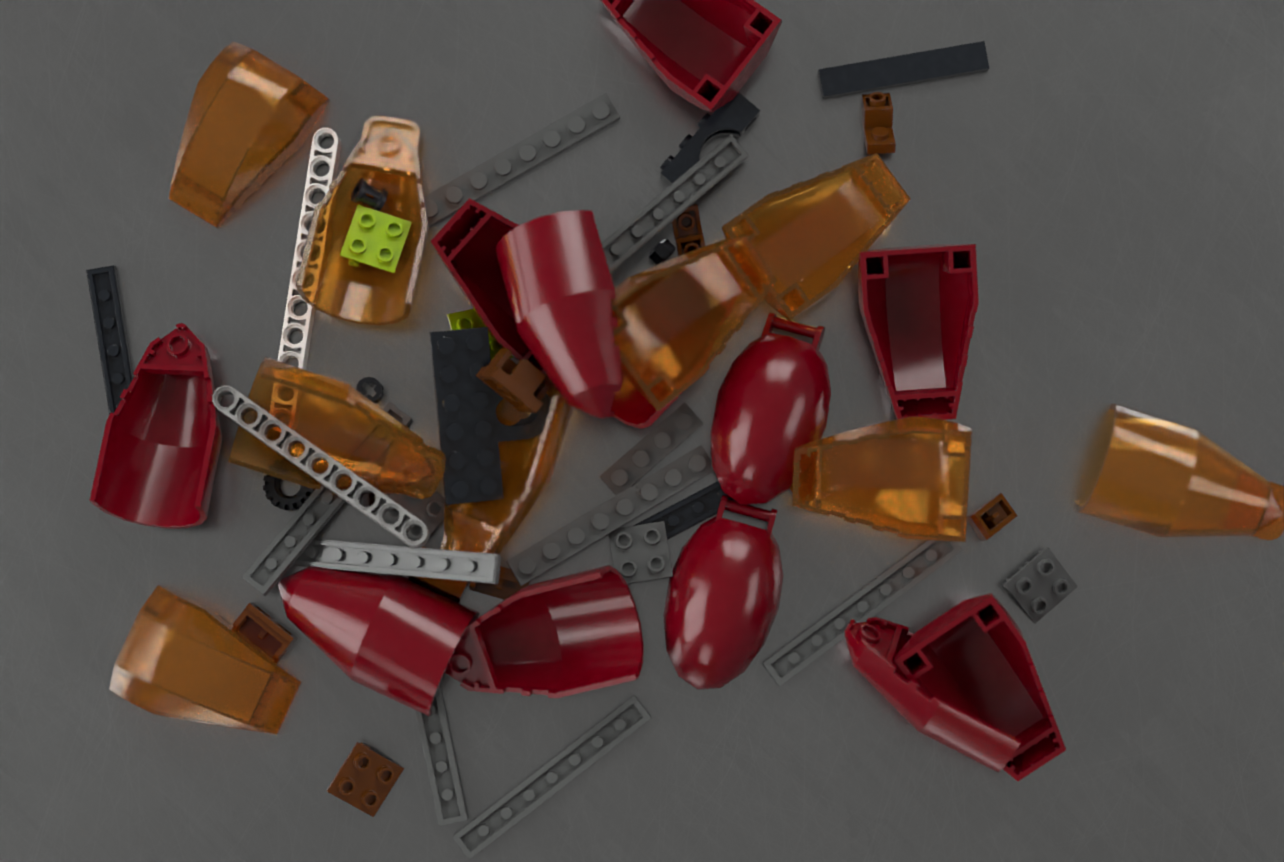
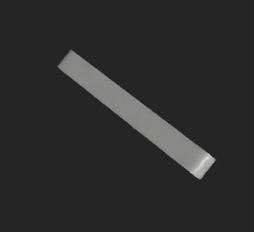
[212,386,429,548]

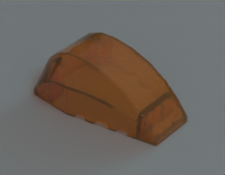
[168,41,330,228]
[722,153,911,321]
[611,234,778,411]
[792,416,972,542]
[109,585,302,734]

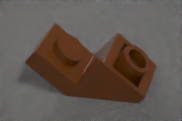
[862,92,896,154]

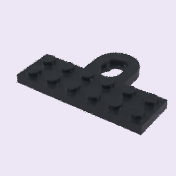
[429,327,553,505]

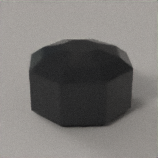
[649,239,675,267]

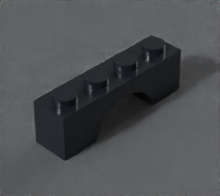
[660,92,760,186]

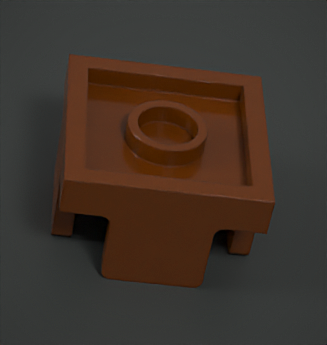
[476,349,552,413]

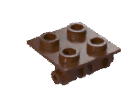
[327,742,404,817]

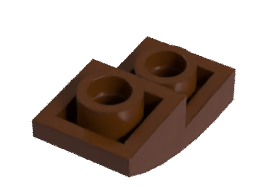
[672,204,706,259]

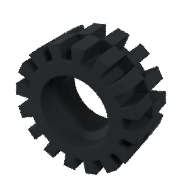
[263,459,317,511]

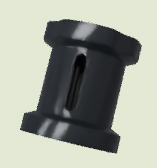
[351,178,388,211]
[356,377,384,404]

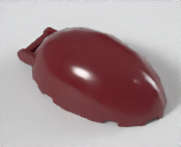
[710,312,831,506]
[663,494,784,689]

